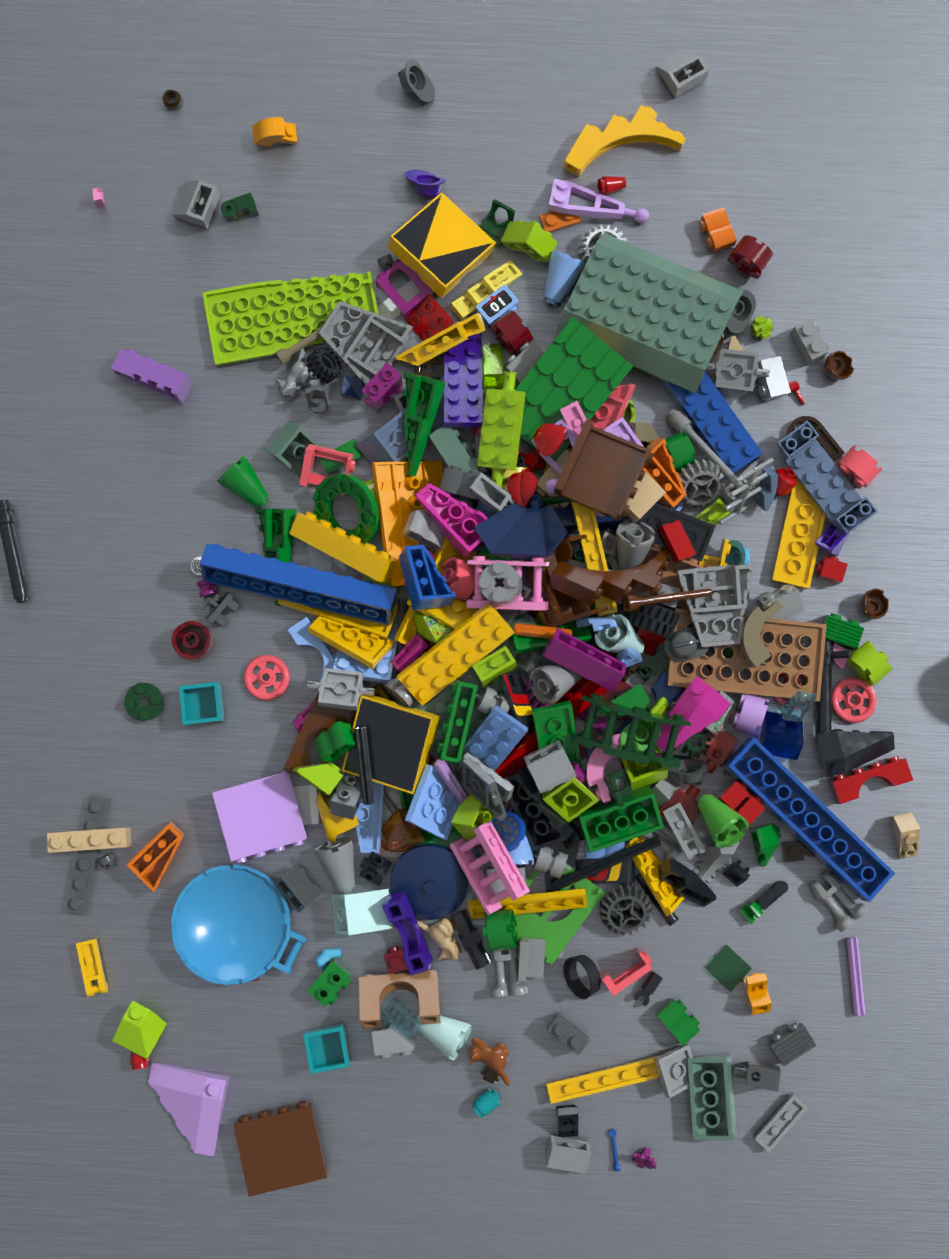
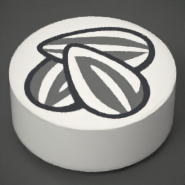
[191,557,202,576]

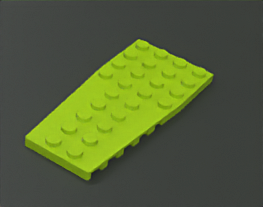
[202,271,378,367]

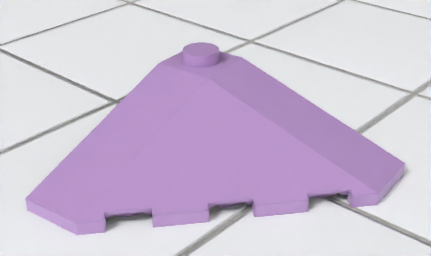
[148,1062,230,1157]

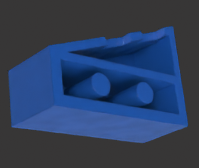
[399,545,457,610]

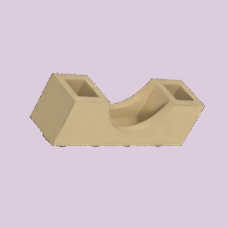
[47,827,131,853]

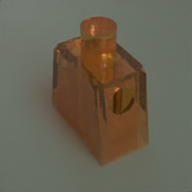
[381,808,424,852]

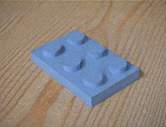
[463,705,528,771]

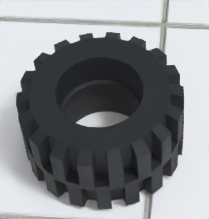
[626,604,680,638]

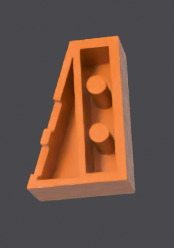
[643,438,687,508]

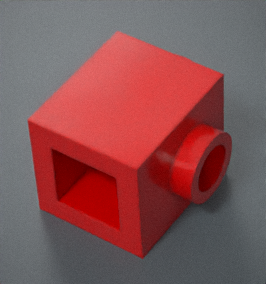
[815,556,848,584]

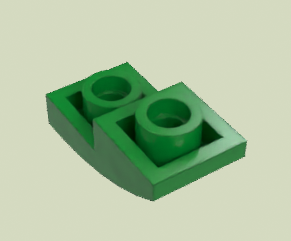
[319,438,363,474]

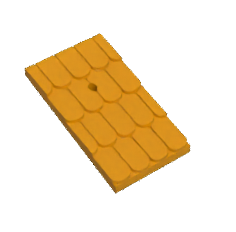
[372,460,444,586]

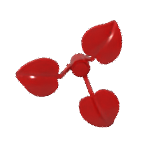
[507,423,567,507]

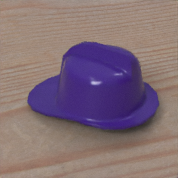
[405,170,446,200]

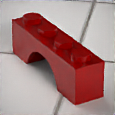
[828,756,913,804]

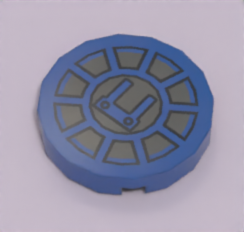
[491,812,526,852]

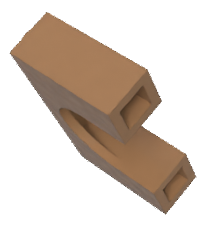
[358,970,441,1030]

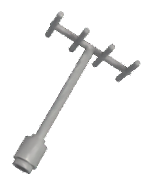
[666,408,774,525]

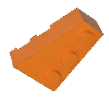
[126,820,184,892]

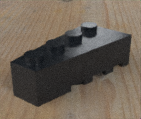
[503,767,574,851]

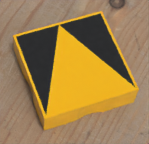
[387,192,496,299]

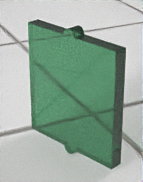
[705,944,752,992]

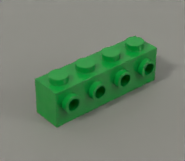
[436,679,478,763]

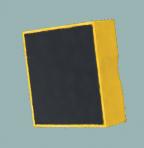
[342,695,441,795]

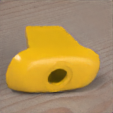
[316,791,358,843]

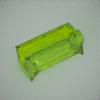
[482,343,505,389]

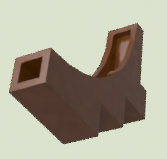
[549,549,671,606]

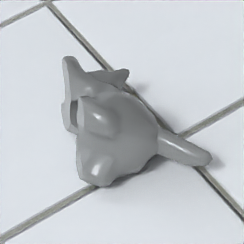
[276,348,316,402]

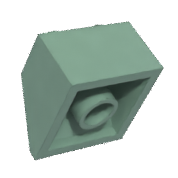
[266,420,322,478]

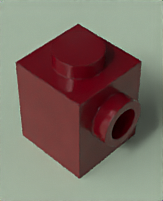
[383,946,408,974]

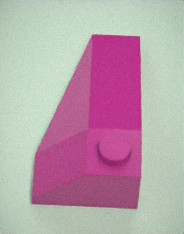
[415,483,488,559]
[656,676,731,751]

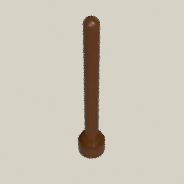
[623,588,713,611]

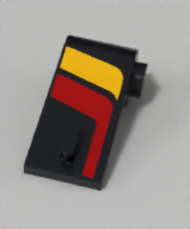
[499,669,534,728]
[575,858,635,887]

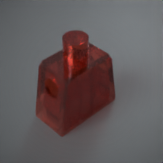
[705,730,741,774]
[659,784,701,826]

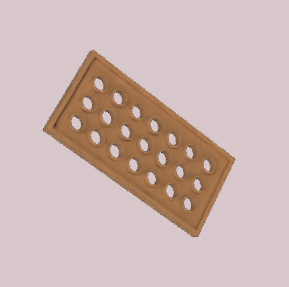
[666,608,827,701]

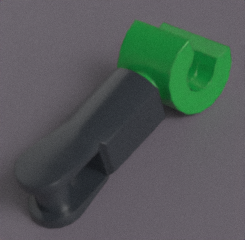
[739,881,789,925]

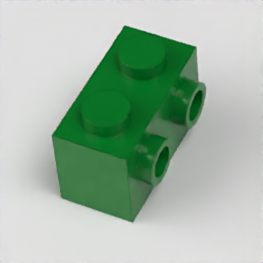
[307,959,351,1007]

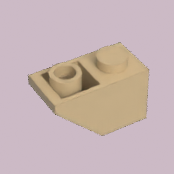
[892,812,920,859]

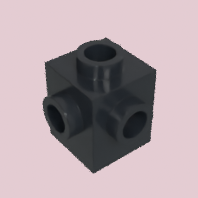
[359,851,392,886]

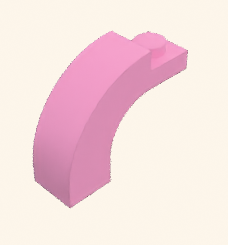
[587,733,622,804]

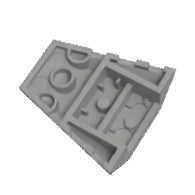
[319,301,413,385]
[677,564,754,647]

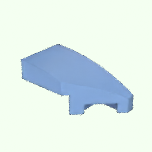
[576,616,617,631]
[616,647,643,668]

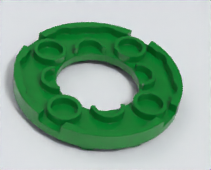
[313,474,379,544]

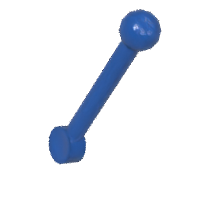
[609,1129,621,1172]

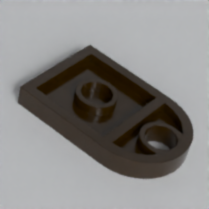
[786,416,845,461]

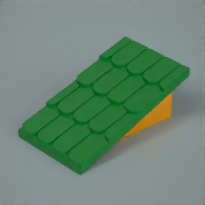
[515,317,633,461]

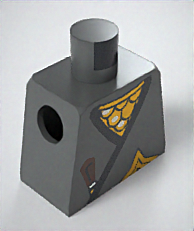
[734,1061,781,1092]

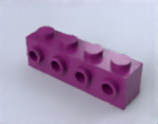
[543,628,627,692]

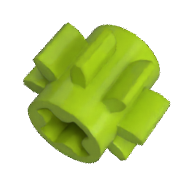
[750,315,774,340]

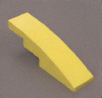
[450,260,522,321]

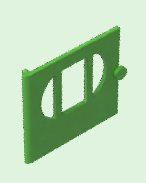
[475,849,605,965]

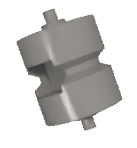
[475,686,511,714]
[533,847,571,879]

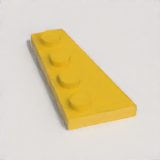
[625,837,684,916]

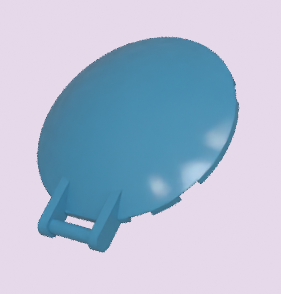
[171,865,307,985]

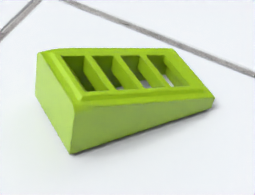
[647,697,669,715]

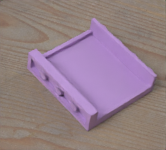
[212,772,307,864]

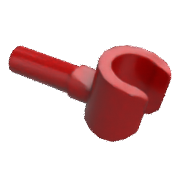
[788,381,806,405]

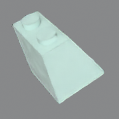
[331,889,393,935]

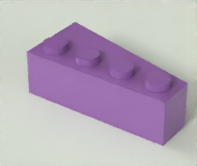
[111,349,192,404]

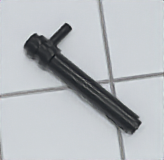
[0,500,29,603]
[816,641,852,741]

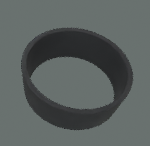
[563,955,601,999]

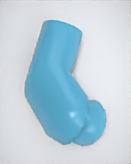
[315,948,342,970]

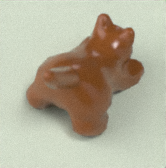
[467,1038,510,1086]

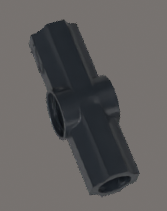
[450,909,491,970]

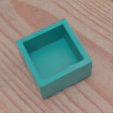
[179,682,225,726]
[303,1023,351,1074]

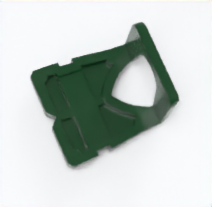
[479,199,515,247]
[604,769,633,807]

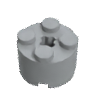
[479,562,522,605]

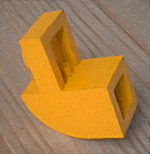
[252,117,297,147]
[743,973,771,1016]

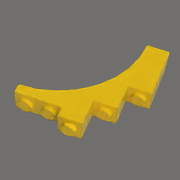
[563,105,686,177]

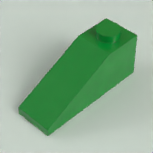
[595,684,652,718]

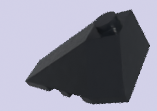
[817,729,895,777]

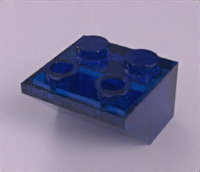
[759,711,804,760]

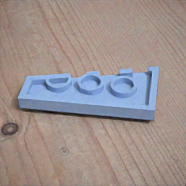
[348,773,384,854]

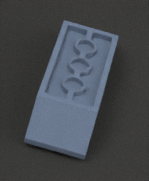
[355,376,444,466]
[776,420,878,535]

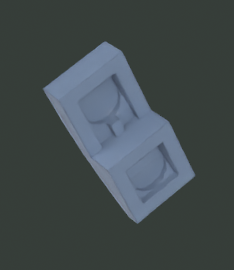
[755,466,778,511]

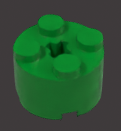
[665,431,699,473]
[483,909,518,952]

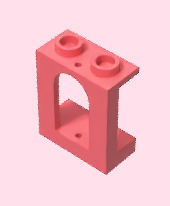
[299,444,356,495]
[600,948,652,996]

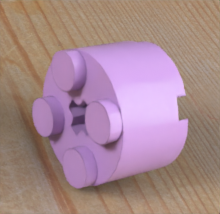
[732,694,769,737]

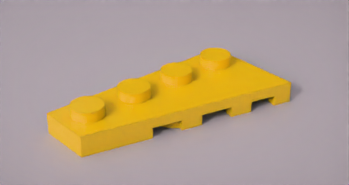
[407,598,481,630]
[308,616,395,669]

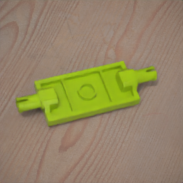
[477,371,526,488]

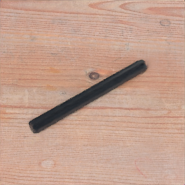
[551,836,661,891]

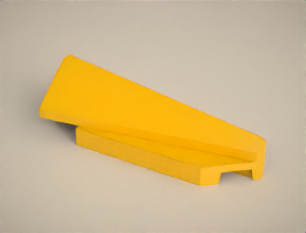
[395,313,486,366]

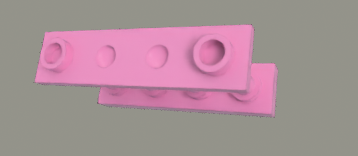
[467,556,549,610]
[449,821,530,915]

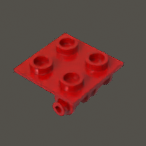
[405,294,455,341]

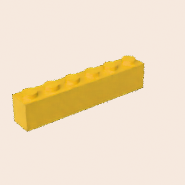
[289,512,397,583]

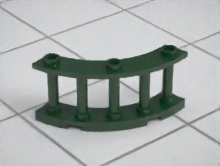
[571,693,691,767]

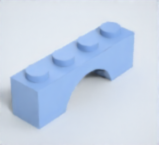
[288,617,336,680]

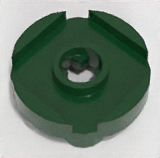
[124,682,164,721]

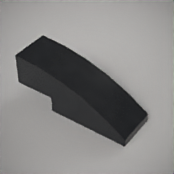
[658,858,717,907]

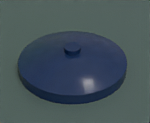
[390,843,468,920]

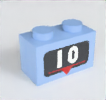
[475,284,519,329]

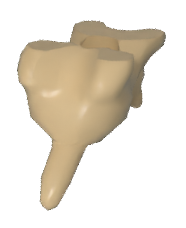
[417,918,462,960]

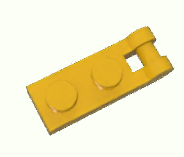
[76,938,108,997]

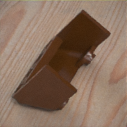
[524,534,608,627]

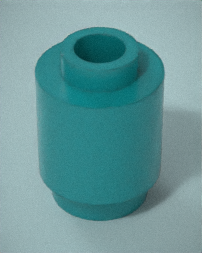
[471,1088,501,1118]

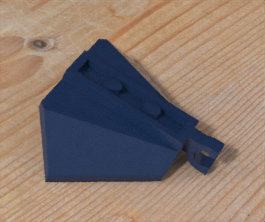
[474,494,567,560]

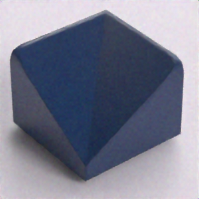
[341,376,363,400]

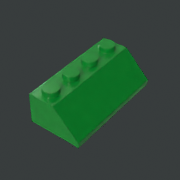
[577,785,664,853]

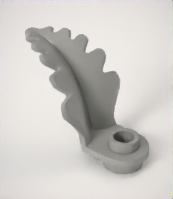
[693,840,740,883]

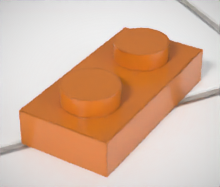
[539,204,581,233]

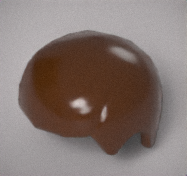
[824,351,855,380]
[860,588,889,619]

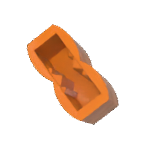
[699,207,737,253]

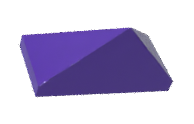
[815,524,850,556]

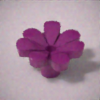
[631,1147,657,1169]

